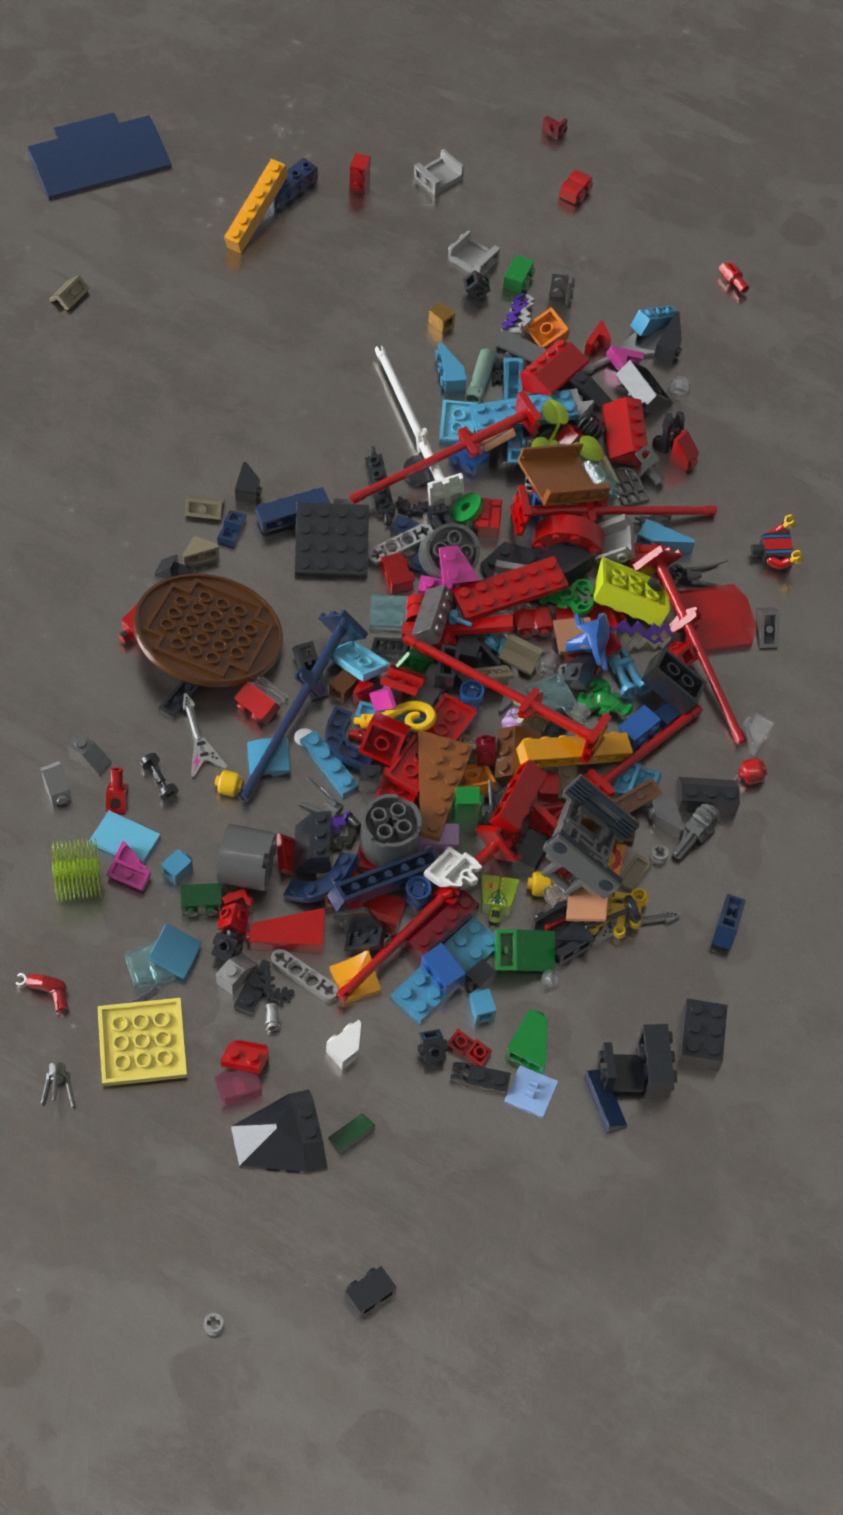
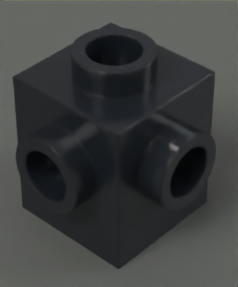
[463,270,491,300]
[211,929,244,962]
[417,1029,448,1064]

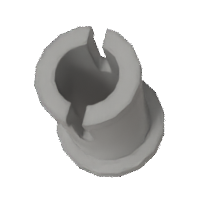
[265,1003,282,1031]

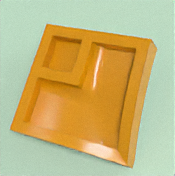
[330,950,381,1005]

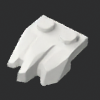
[424,847,482,888]

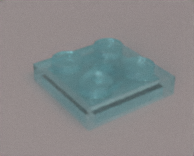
[582,460,620,501]
[369,594,407,630]

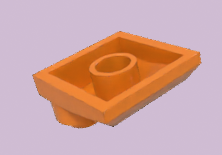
[525,307,571,349]
[459,763,496,797]

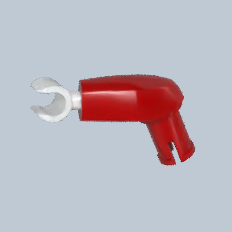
[16,973,69,1012]

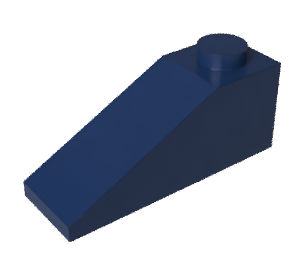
[712,894,746,950]

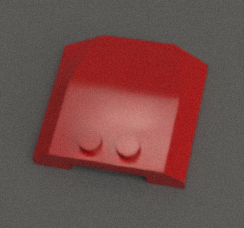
[678,584,757,654]

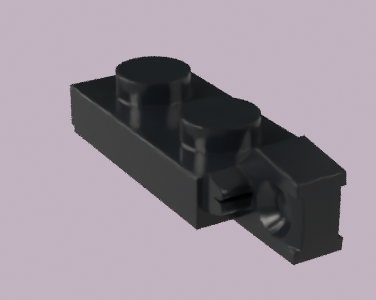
[234,959,271,1016]

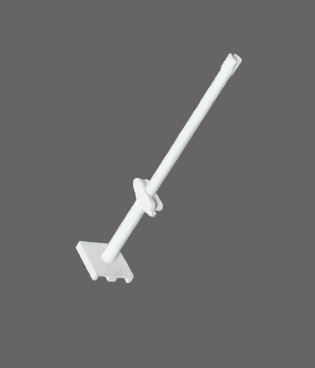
[375,345,464,506]

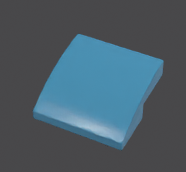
[247,738,291,777]
[613,763,662,806]
[148,923,202,979]

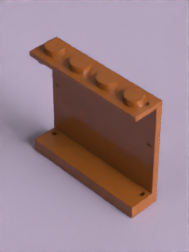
[517,443,611,506]

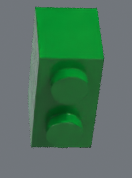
[503,255,535,294]

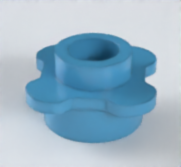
[483,633,501,652]

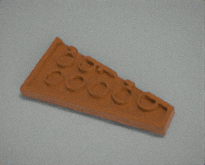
[418,730,473,842]

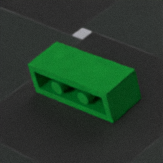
[452,786,484,833]

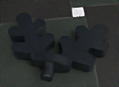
[492,358,504,385]
[396,496,429,517]
[259,970,295,1004]

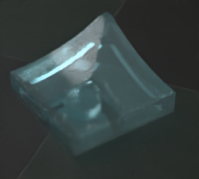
[526,672,577,711]
[124,939,175,989]

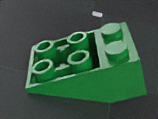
[494,929,555,972]

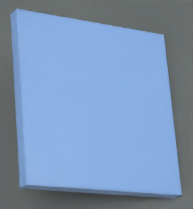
[504,1065,558,1118]

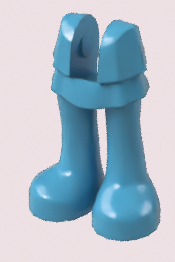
[608,649,651,699]

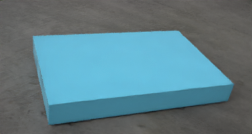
[439,400,477,445]
[330,640,391,682]
[89,811,161,864]

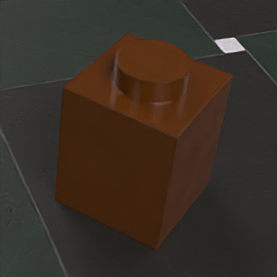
[329,669,358,703]

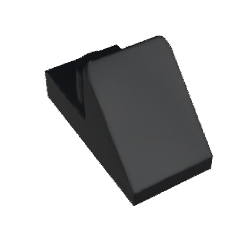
[154,555,196,579]

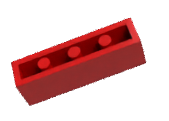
[489,759,547,836]

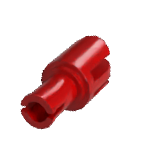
[719,263,750,294]

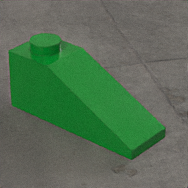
[396,647,438,674]

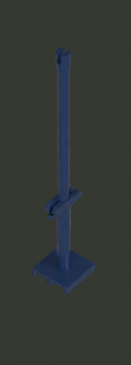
[238,609,368,802]

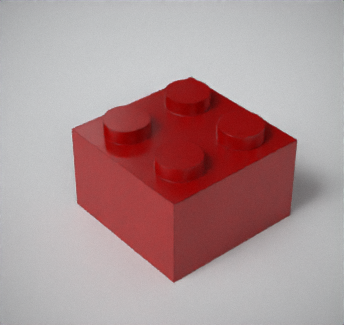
[358,711,411,766]

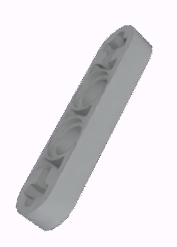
[368,523,432,565]
[271,949,338,1003]

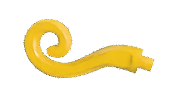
[354,701,437,732]

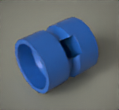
[459,680,484,712]
[405,876,431,911]

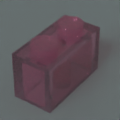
[214,1070,262,1107]

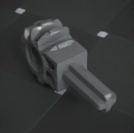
[672,804,720,859]

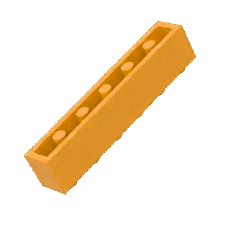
[224,159,288,254]
[516,731,633,768]

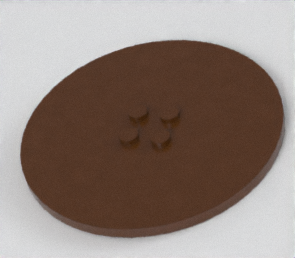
[133,574,283,687]

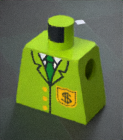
[480,874,519,923]

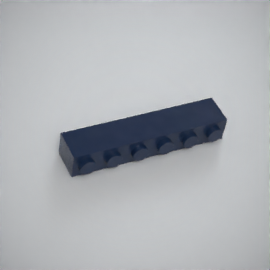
[327,847,438,912]

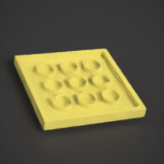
[98,998,187,1086]

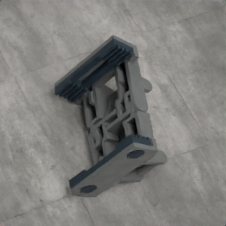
[541,774,640,899]

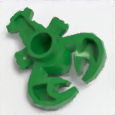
[539,579,594,616]
[577,679,633,717]

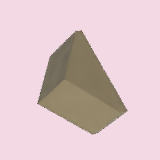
[183,535,219,566]

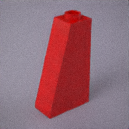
[246,908,325,954]

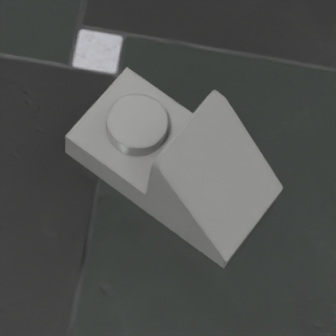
[570,389,594,426]

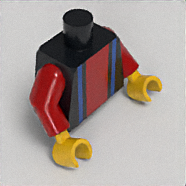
[751,515,803,570]

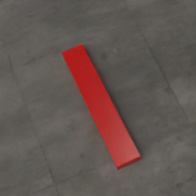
[402,615,514,638]

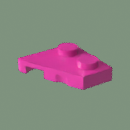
[438,545,479,585]
[106,841,151,892]

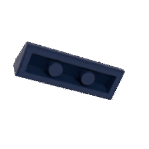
[585,1070,627,1132]

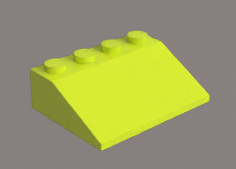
[594,557,670,627]

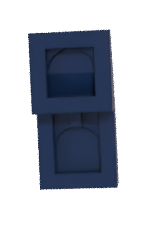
[217,510,247,547]

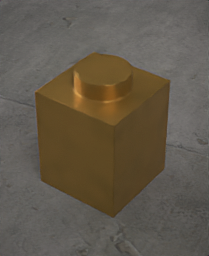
[428,302,455,333]

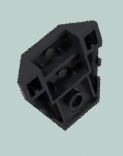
[231,1089,328,1174]

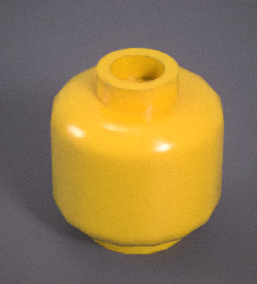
[215,770,245,797]
[527,871,556,897]

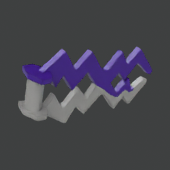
[502,293,535,337]
[610,619,673,653]

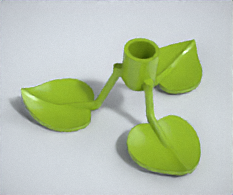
[531,399,604,462]

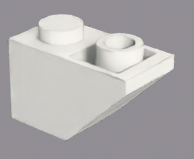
[326,1020,361,1070]

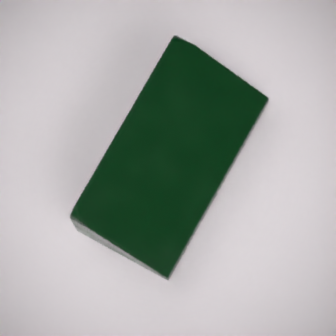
[328,1113,375,1154]

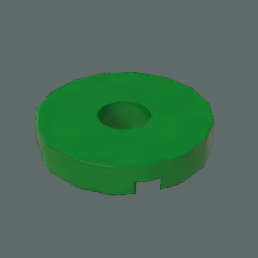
[451,492,484,525]

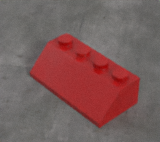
[520,340,589,396]
[602,397,649,466]

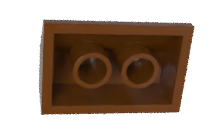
[495,725,543,788]

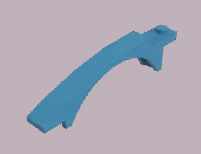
[503,357,526,464]

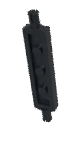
[365,446,396,526]

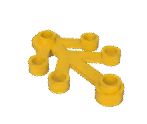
[584,888,649,939]

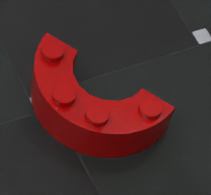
[531,514,605,556]

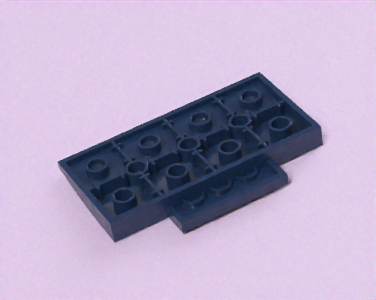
[27,113,172,199]

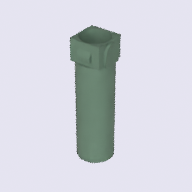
[466,348,496,404]

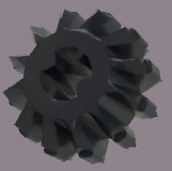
[576,412,606,440]

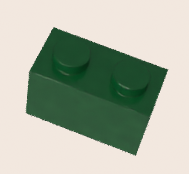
[180,883,222,917]

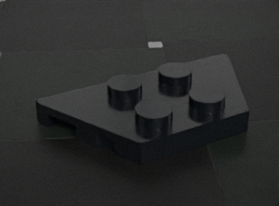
[480,542,542,578]

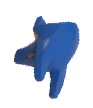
[565,613,610,671]

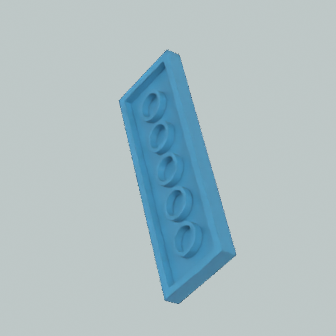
[469,389,578,433]
[390,916,494,1024]

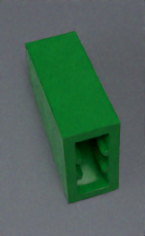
[505,1008,548,1075]

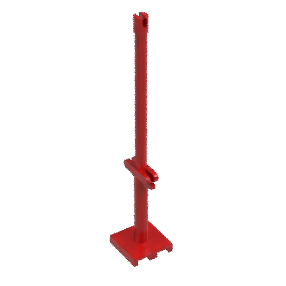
[349,390,542,504]
[510,485,717,536]
[633,545,747,745]
[403,632,612,765]
[527,704,703,838]
[336,825,521,1002]

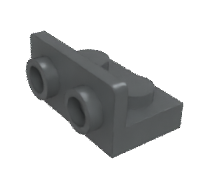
[549,269,575,305]

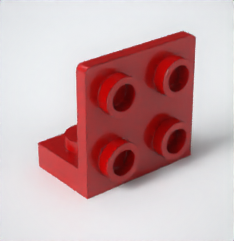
[363,894,406,935]

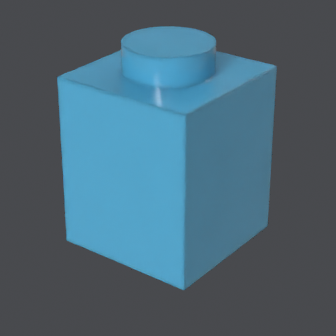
[161,849,193,885]
[468,989,497,1024]

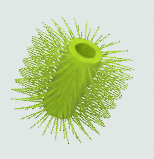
[52,838,101,901]

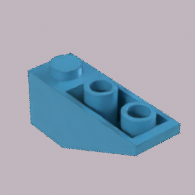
[630,305,676,336]
[435,342,467,393]
[636,519,696,553]

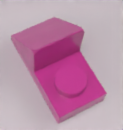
[606,346,644,372]
[369,685,397,711]

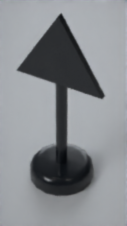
[556,895,641,942]

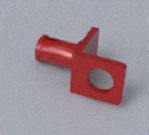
[106,767,128,813]

